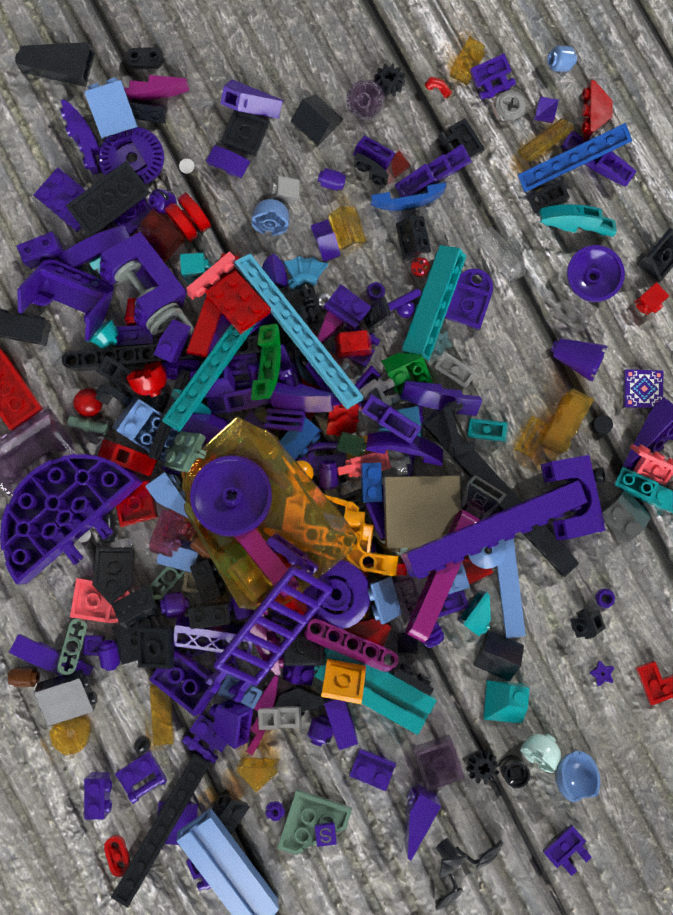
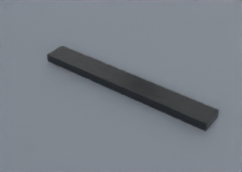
[111,753,211,908]

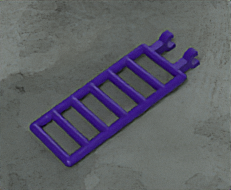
[205,566,333,703]

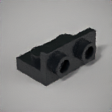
[396,215,431,260]

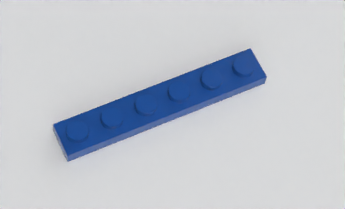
[517,123,632,192]

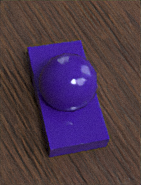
[388,289,422,319]

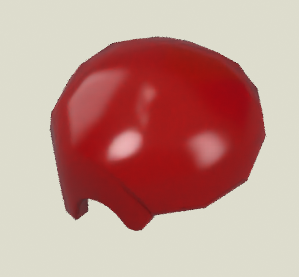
[73,387,103,417]

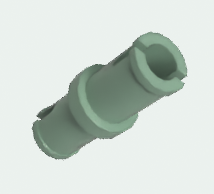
[67,415,109,435]

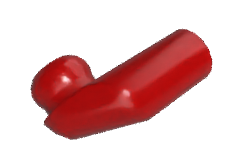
[425,76,452,98]

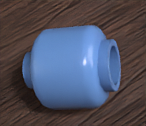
[547,46,577,72]

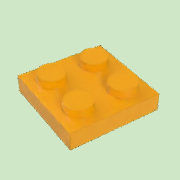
[321,659,366,704]

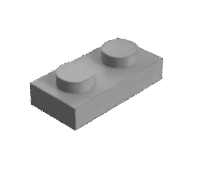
[434,352,477,388]

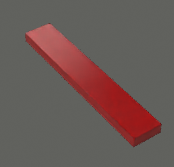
[187,253,240,358]

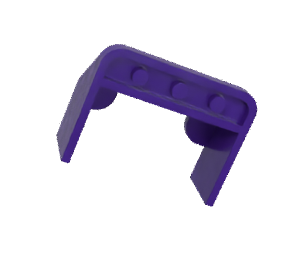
[17,260,114,341]

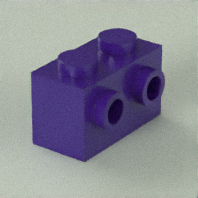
[84,772,112,820]

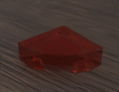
[392,151,410,178]

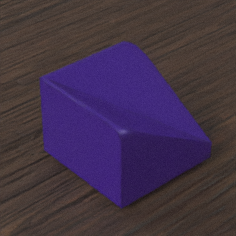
[534,96,559,124]

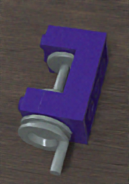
[99,232,195,335]

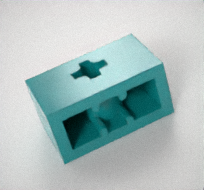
[180,253,212,284]

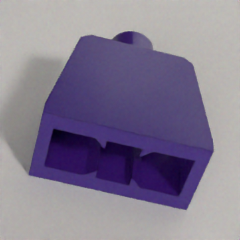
[209,700,253,749]

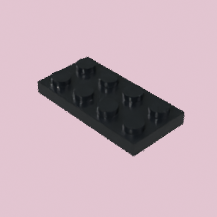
[65,160,151,237]

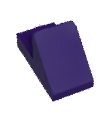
[311,219,341,262]

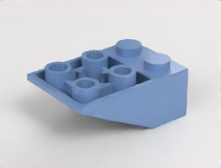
[113,396,184,462]
[146,472,199,522]
[367,576,402,625]

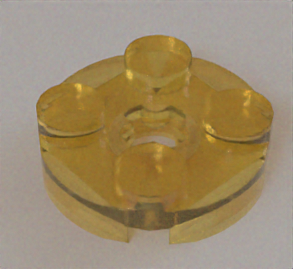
[49,716,91,755]

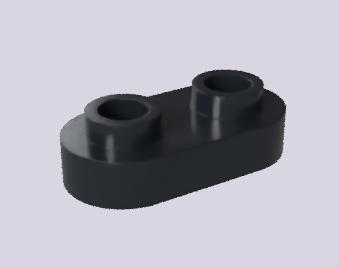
[126,47,164,69]

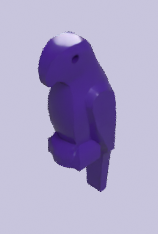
[278,344,303,417]

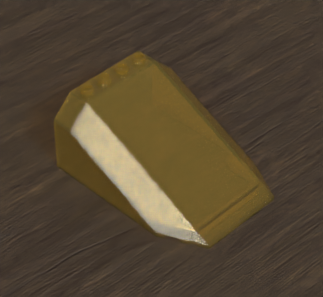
[181,417,357,611]

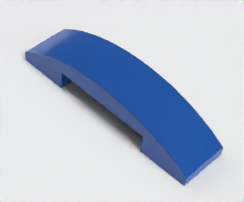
[370,182,446,211]

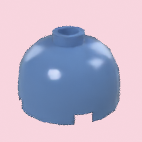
[252,199,289,235]

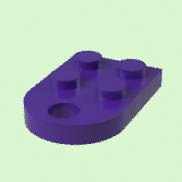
[445,269,493,330]

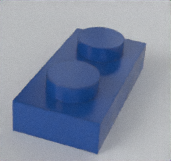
[360,463,382,502]

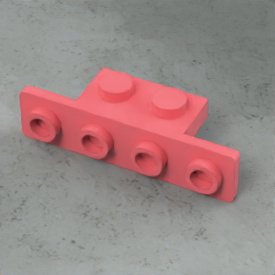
[630,444,673,486]

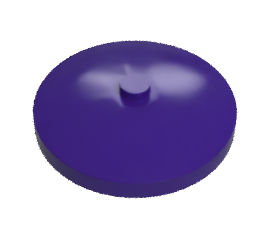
[190,456,272,537]

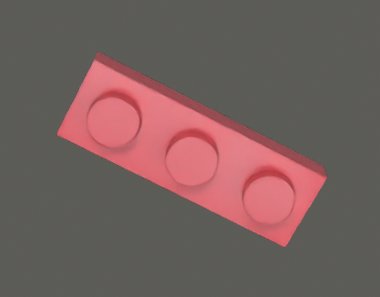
[187,251,235,300]

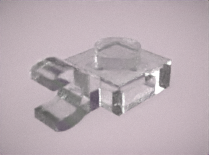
[119,528,155,551]

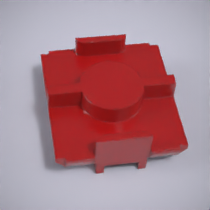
[326,404,359,436]

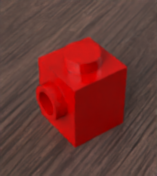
[634,282,669,315]

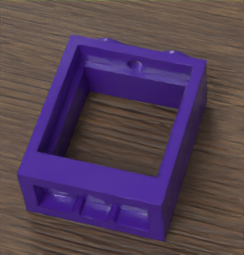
[324,697,358,750]

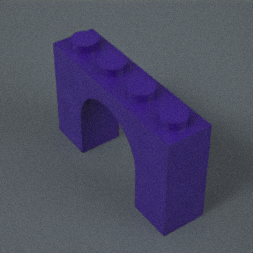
[540,455,606,540]

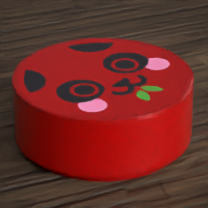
[411,257,430,278]

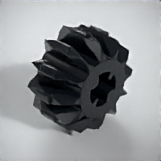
[374,63,405,98]
[466,749,500,785]

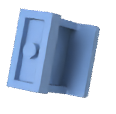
[84,77,138,138]

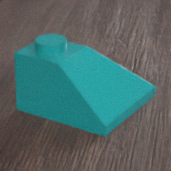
[458,590,491,636]
[483,680,530,724]

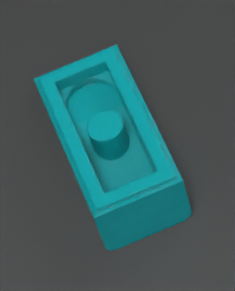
[467,418,509,442]

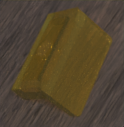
[328,206,366,250]

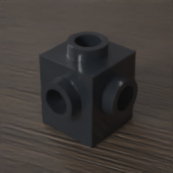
[570,609,606,639]

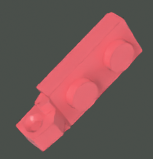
[337,449,391,478]

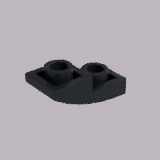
[354,153,389,185]

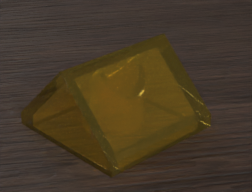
[237,757,280,793]

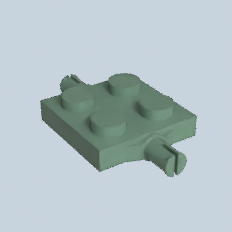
[163,432,206,472]

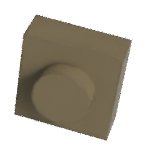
[182,571,199,593]

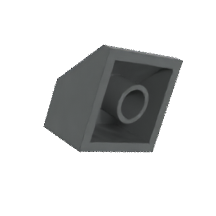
[601,490,651,542]

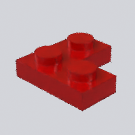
[635,661,673,706]

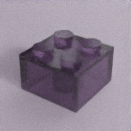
[412,734,465,791]

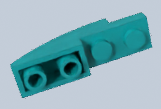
[539,204,617,237]
[614,467,673,513]

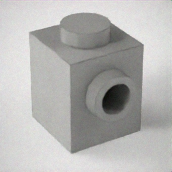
[269,176,299,204]

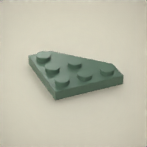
[277,789,352,855]

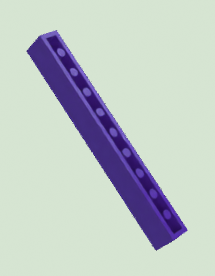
[401,480,587,579]

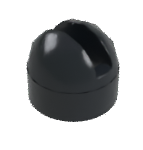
[593,467,605,483]
[134,736,151,753]

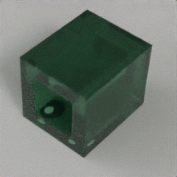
[336,431,367,457]

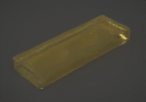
[518,118,574,162]
[150,685,174,746]

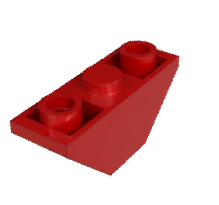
[581,80,613,141]
[97,439,157,477]

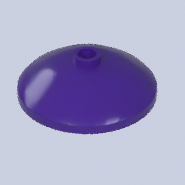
[567,245,625,302]

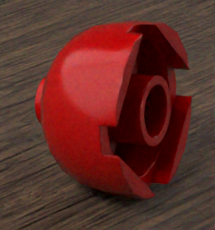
[127,361,167,397]

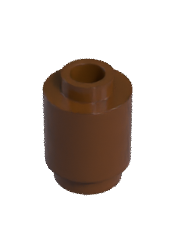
[189,531,219,559]
[8,667,40,687]

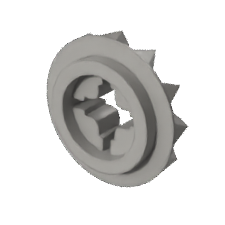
[495,90,526,120]

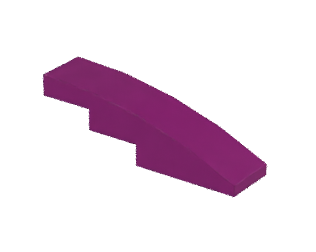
[124,75,189,102]
[246,674,279,756]

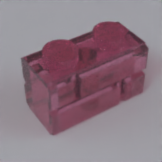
[149,510,188,557]

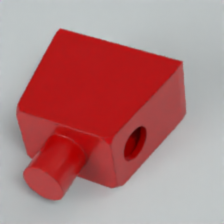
[335,330,373,358]

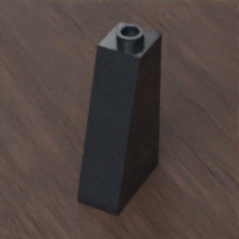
[15,42,95,87]

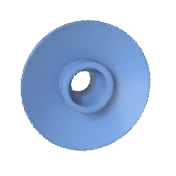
[468,539,506,569]

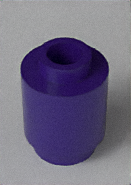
[318,168,346,191]
[319,460,338,490]
[97,640,120,671]

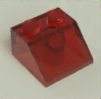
[135,209,185,263]

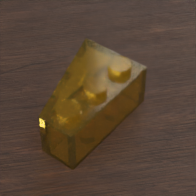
[539,389,594,454]

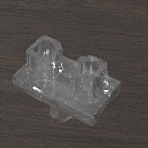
[388,450,411,476]

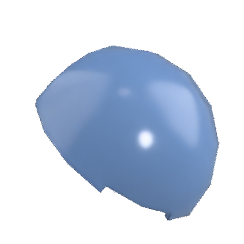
[555,751,601,802]

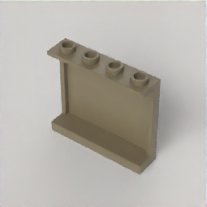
[382,476,461,552]

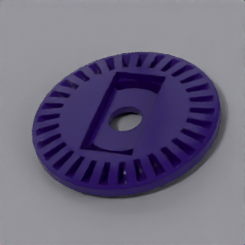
[99,127,165,186]
[304,559,370,629]

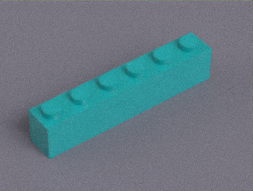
[402,245,467,361]

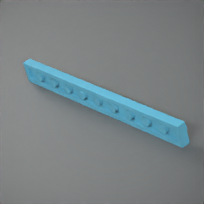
[234,254,363,410]

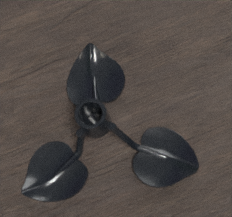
[435,838,503,911]

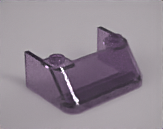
[0,408,75,497]

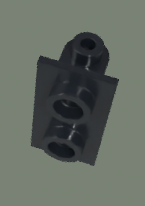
[129,99,168,124]

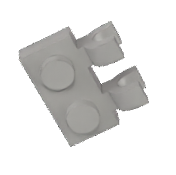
[359,374,401,405]

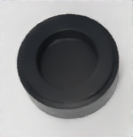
[592,415,613,434]

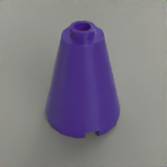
[551,338,608,382]

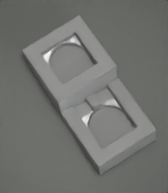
[258,706,302,730]

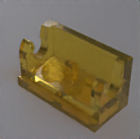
[450,36,486,86]

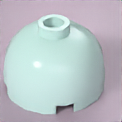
[520,734,561,773]

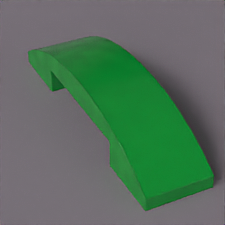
[251,324,281,400]

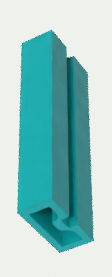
[313,640,437,735]

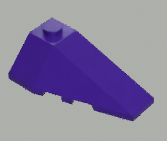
[623,397,673,472]

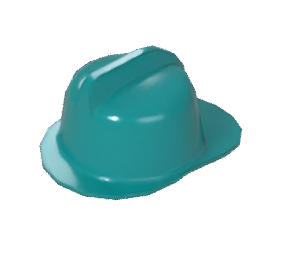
[85,319,119,348]

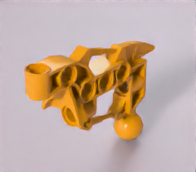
[264,460,398,576]

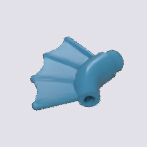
[283,256,328,289]

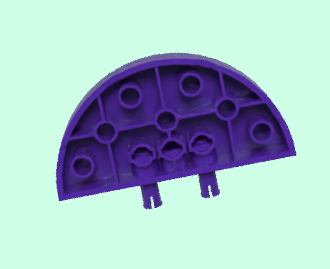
[0,454,143,585]

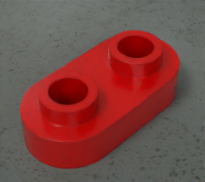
[104,835,131,877]

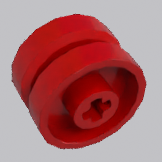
[164,192,211,243]

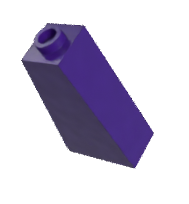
[181,412,250,456]

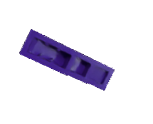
[560,130,637,187]
[395,144,473,197]
[400,381,482,416]
[9,634,94,676]

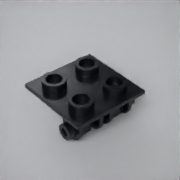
[282,284,323,325]

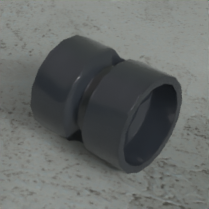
[499,755,530,789]

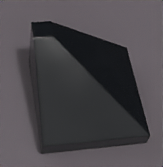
[397,633,418,654]

